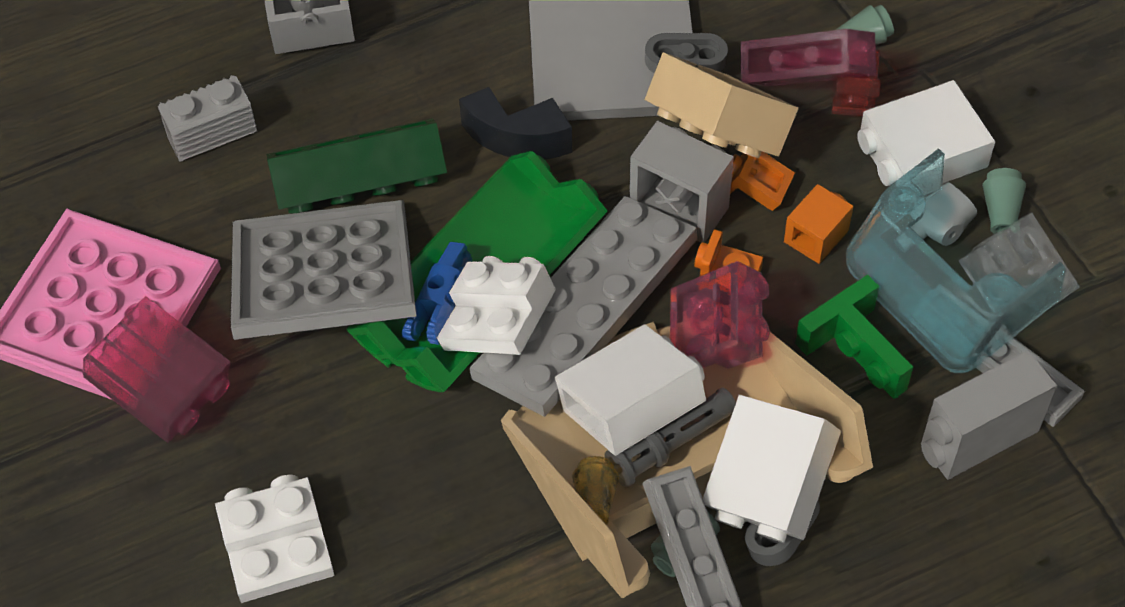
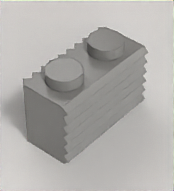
[158,75,257,161]

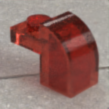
[831,47,881,116]

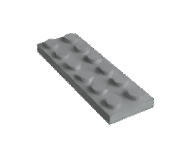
[469,196,698,417]

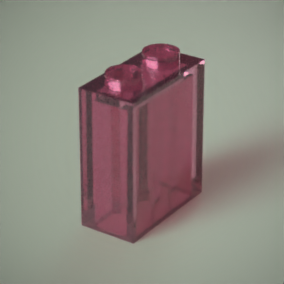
[83,296,231,443]

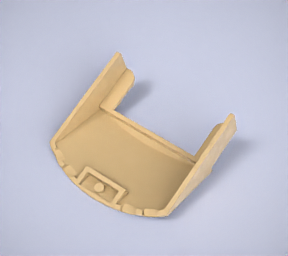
[501,305,873,598]

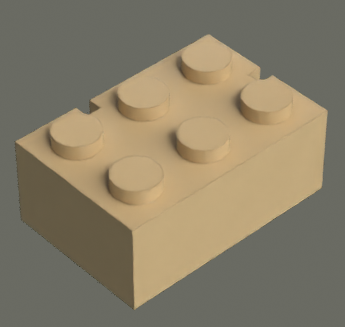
[644,52,798,158]

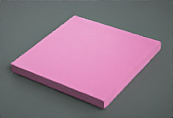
[0,209,221,409]

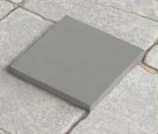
[529,0,693,120]
[231,200,416,340]

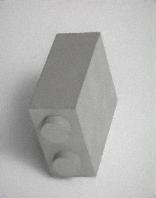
[921,350,1057,480]

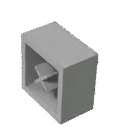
[630,121,734,243]

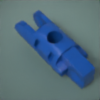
[402,242,472,345]

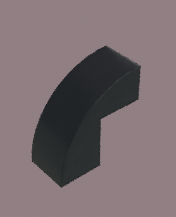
[459,87,572,160]

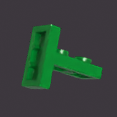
[795,274,913,399]

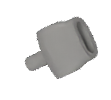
[896,182,977,252]

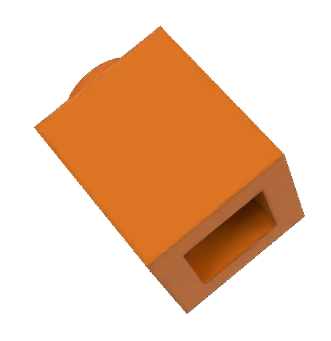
[784,184,853,264]

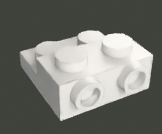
[437,256,556,355]
[215,475,335,603]

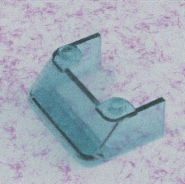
[846,148,1066,373]

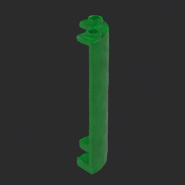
[346,151,607,392]

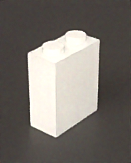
[857,80,995,199]
[555,324,706,456]
[703,395,841,543]

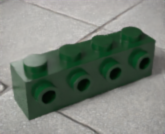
[266,118,447,213]

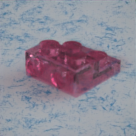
[670,261,770,369]

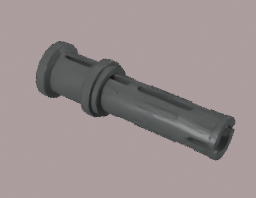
[605,387,736,487]

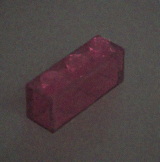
[741,29,876,86]

